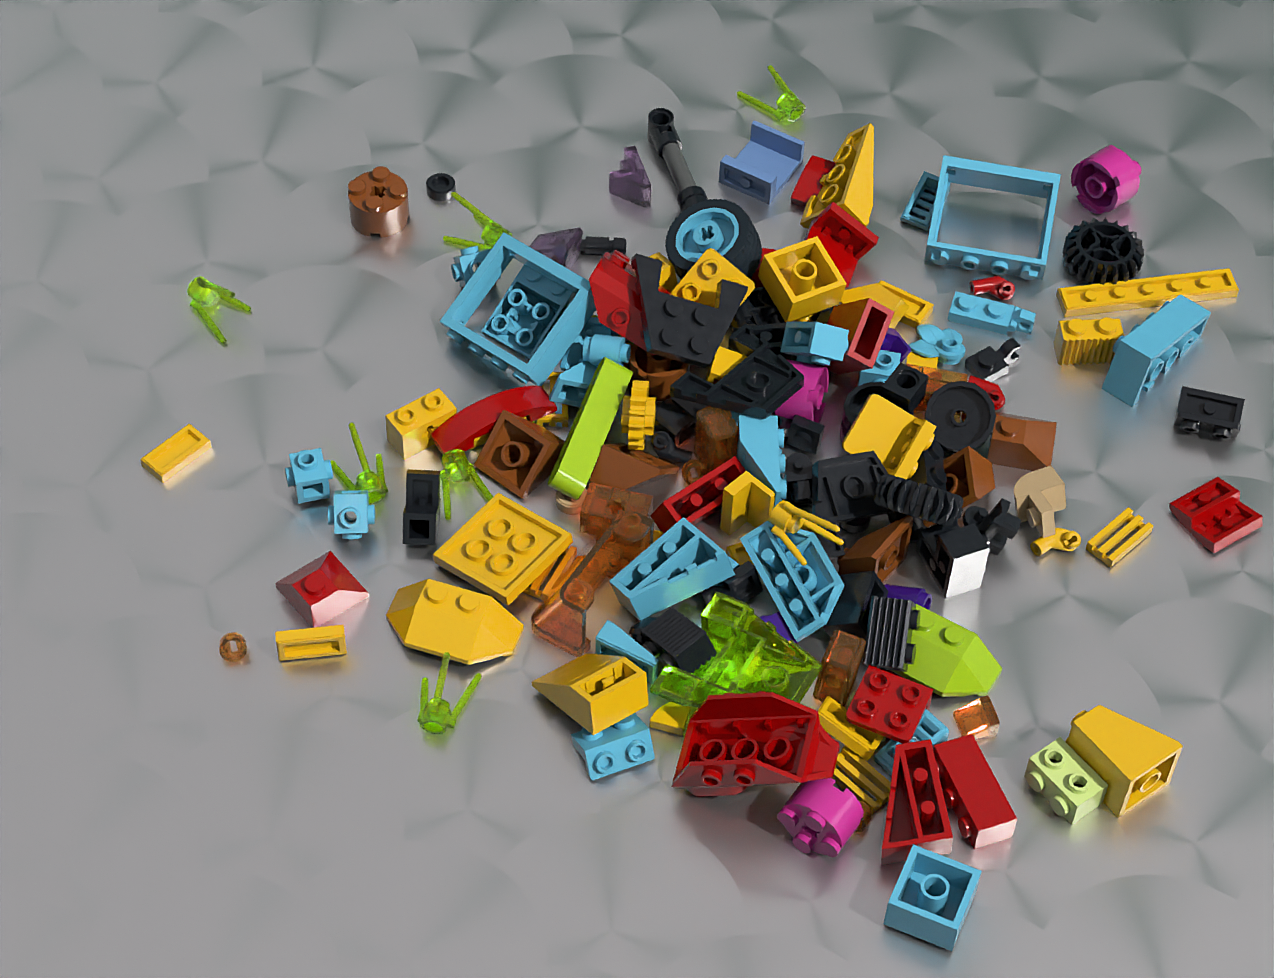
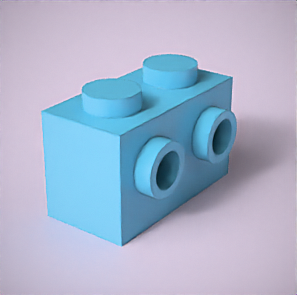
[780,322,849,366]

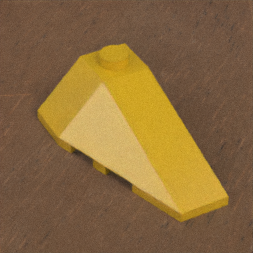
[800,123,874,229]

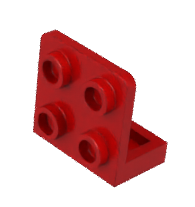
[804,202,879,289]
[845,665,934,744]

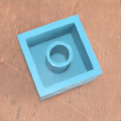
[883,844,982,951]

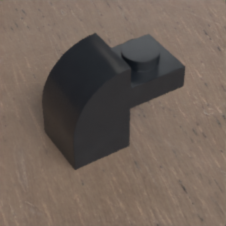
[403,469,441,546]

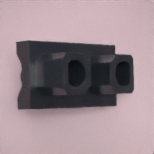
[783,452,812,508]
[962,498,1022,555]

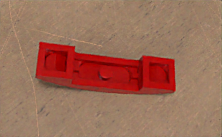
[431,386,557,459]

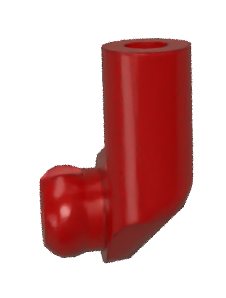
[969,276,1015,300]
[968,375,1005,410]

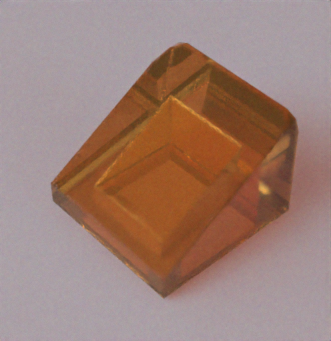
[953,695,1000,740]

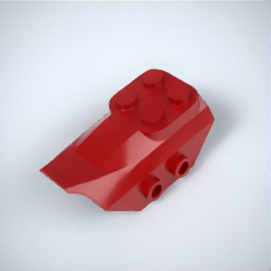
[589,250,674,355]
[671,691,840,796]

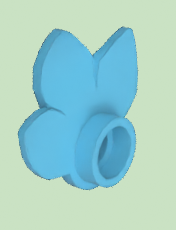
[908,324,966,365]

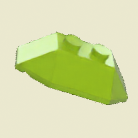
[891,604,1002,697]

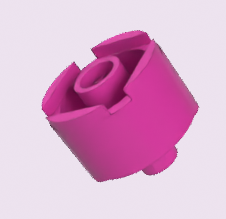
[1071,145,1142,214]
[772,359,829,423]
[777,778,864,857]

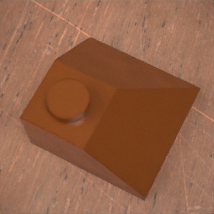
[474,410,565,499]
[987,412,1057,471]
[589,443,680,496]
[923,446,995,527]
[837,515,914,584]

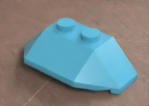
[740,521,845,642]

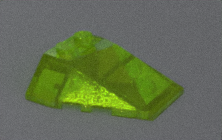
[650,592,822,707]

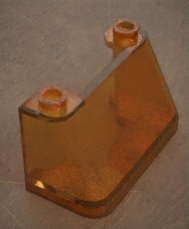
[531,511,654,658]

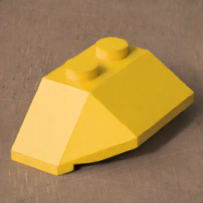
[386,579,524,665]

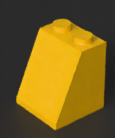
[1065,705,1183,818]

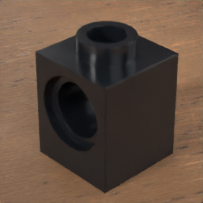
[880,362,928,414]

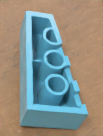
[1101,294,1211,407]

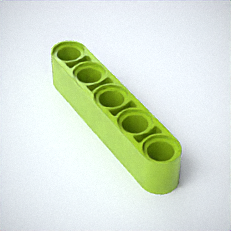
[547,357,633,500]

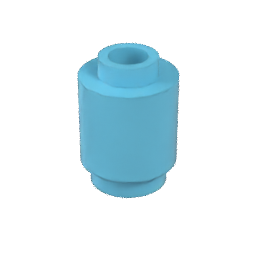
[582,334,631,366]

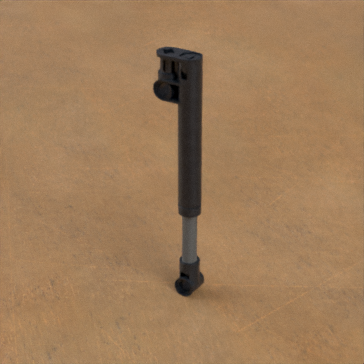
[647,108,785,328]

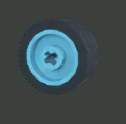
[665,199,762,280]

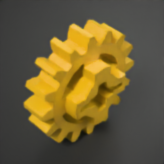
[621,380,656,450]

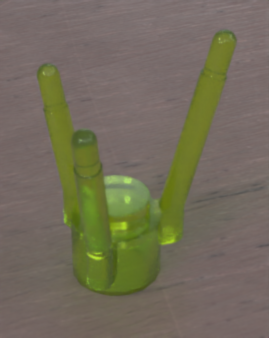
[737,65,806,122]
[443,192,513,250]
[187,276,251,344]
[330,422,388,505]
[440,449,493,520]
[417,652,482,734]

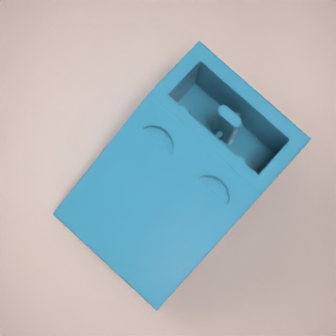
[482,264,576,359]
[735,415,787,507]

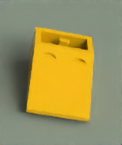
[531,653,649,735]

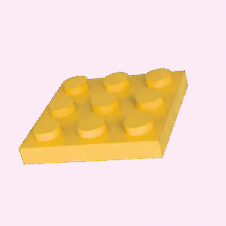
[433,493,573,606]

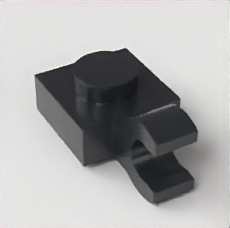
[965,338,1021,382]
[773,412,825,455]
[701,561,764,613]

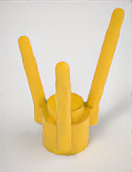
[769,500,844,566]

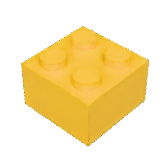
[758,236,847,322]

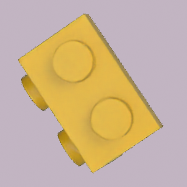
[671,248,755,307]
[842,394,937,479]

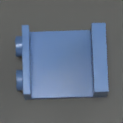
[719,120,805,204]

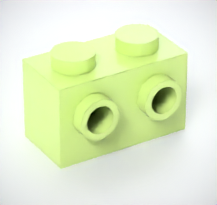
[1024,737,1108,825]

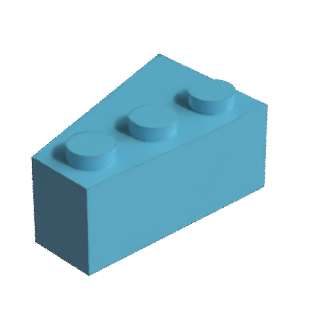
[609,517,735,621]

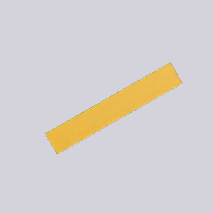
[1056,268,1239,317]

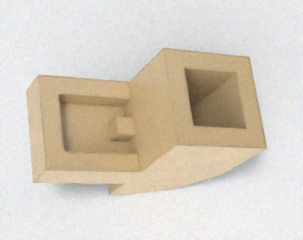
[1014,465,1066,538]

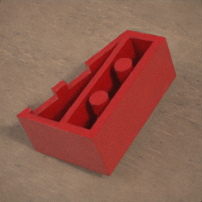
[881,739,953,865]

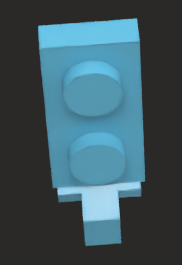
[948,291,1036,335]

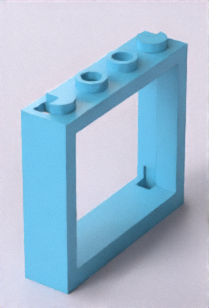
[924,155,1061,280]
[439,232,596,386]

